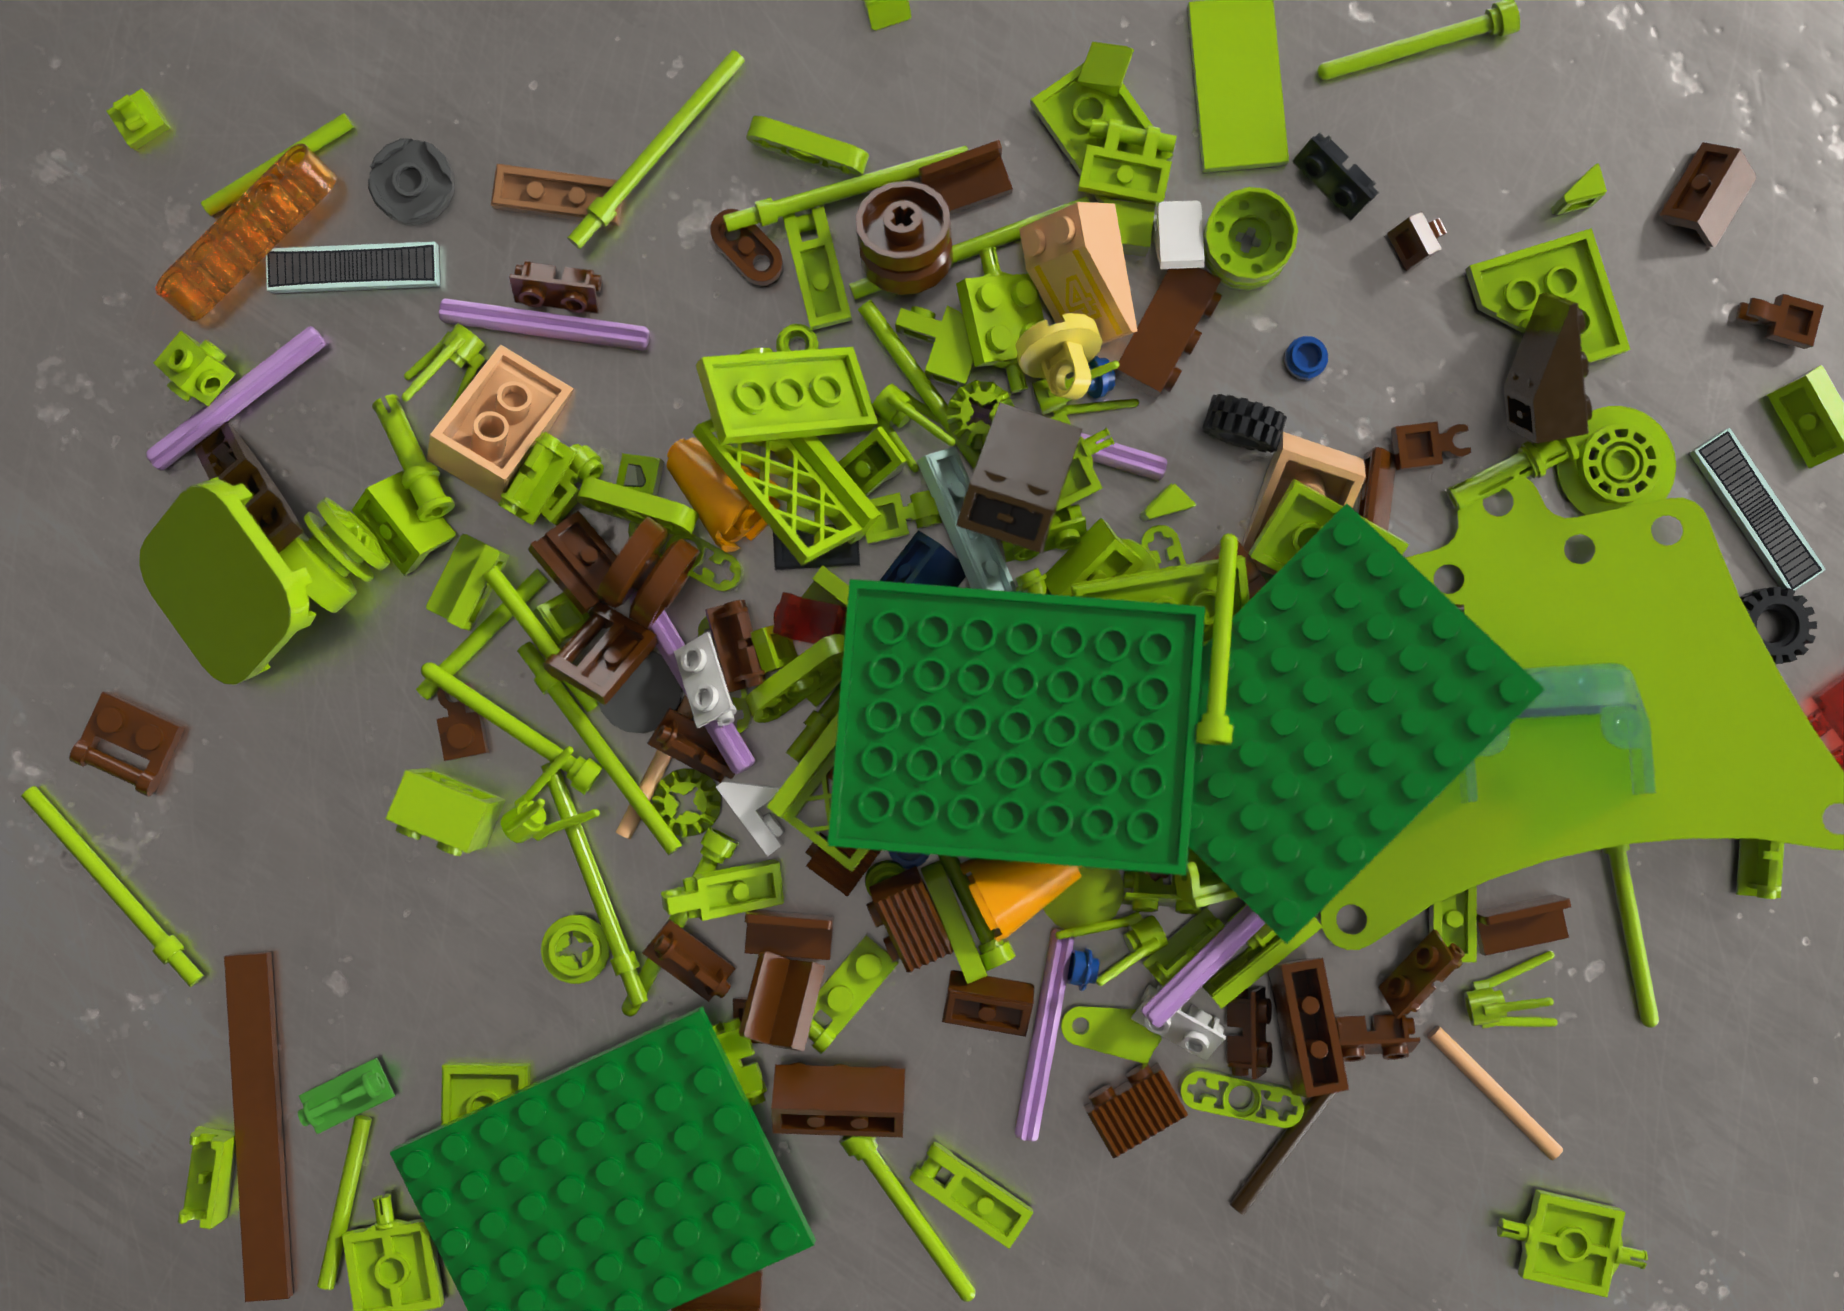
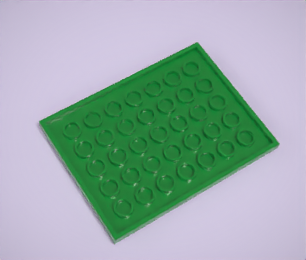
[1189,503,1546,944]
[827,579,1205,875]
[389,1006,816,1311]

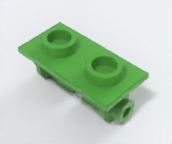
[298,1058,395,1134]

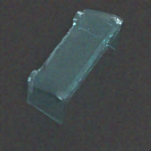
[1459,663,1656,803]

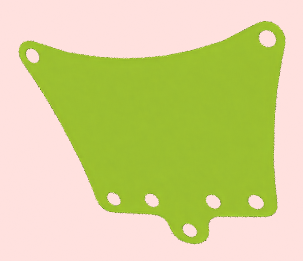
[1321,476,1844,950]

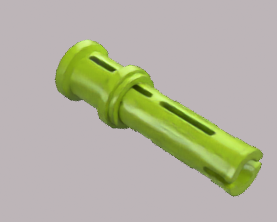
[372,394,455,521]
[1446,437,1579,510]

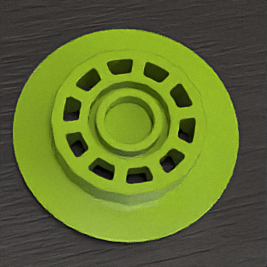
[1557,406,1676,515]

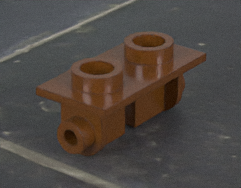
[509,261,602,313]
[705,599,766,693]
[647,707,735,783]
[642,919,736,1002]
[1378,929,1465,1019]
[1227,986,1273,1079]
[1335,1014,1421,1062]

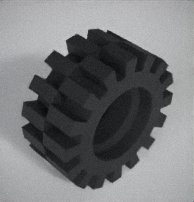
[1202,394,1287,453]
[1740,587,1817,664]

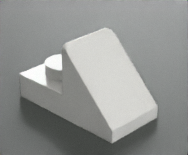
[1152,201,1204,269]
[716,781,785,856]

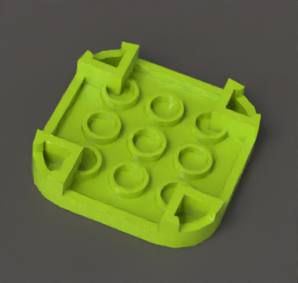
[139,477,316,685]

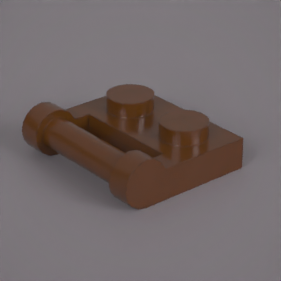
[543,602,658,705]
[69,692,186,797]

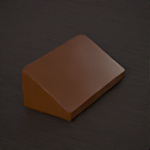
[1357,447,1396,531]
[942,970,1034,1037]

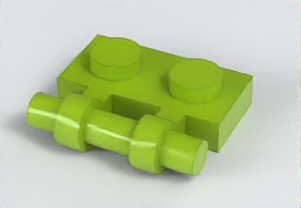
[1078,118,1177,207]

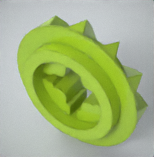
[947,380,1015,449]
[652,768,721,837]
[541,915,610,984]

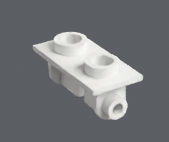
[674,632,737,728]
[1131,985,1226,1061]

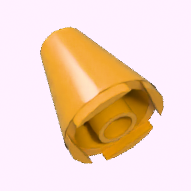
[666,437,781,553]
[959,858,1082,942]

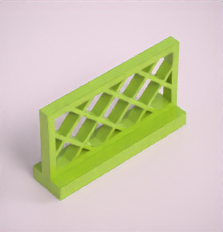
[692,419,881,565]
[766,712,870,872]

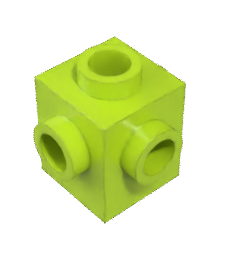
[153,330,235,406]

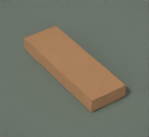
[491,164,622,226]

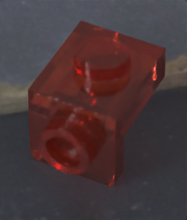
[773,592,847,645]

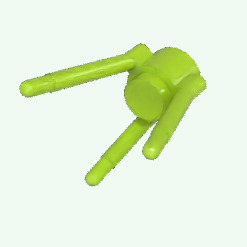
[401,323,486,407]
[1032,360,1139,415]
[872,383,955,473]
[501,746,600,843]
[1055,911,1168,986]
[1464,951,1558,1029]

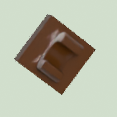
[1387,211,1447,271]

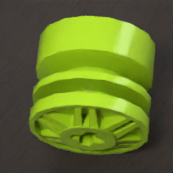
[1203,187,1298,291]
[278,497,390,613]

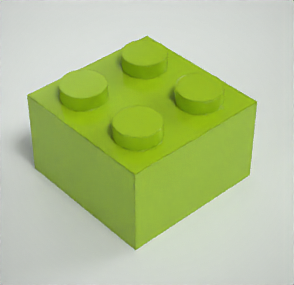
[385,768,506,856]

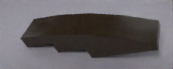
[193,421,304,553]

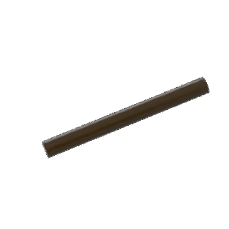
[1230,1092,1337,1216]

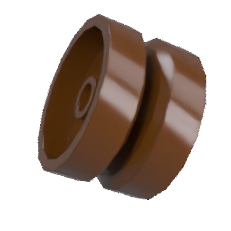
[855,181,953,295]
[596,517,701,630]

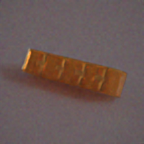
[155,143,337,321]

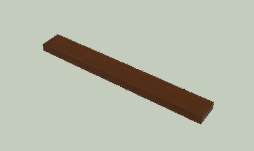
[224,951,293,1302]

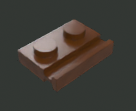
[528,510,617,615]

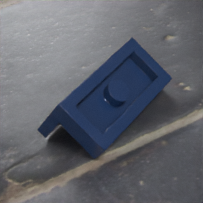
[879,530,966,587]

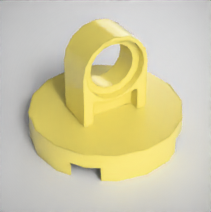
[1016,313,1103,400]

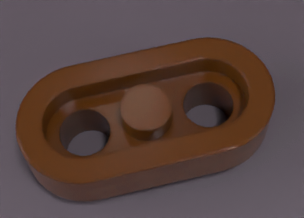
[710,209,783,286]

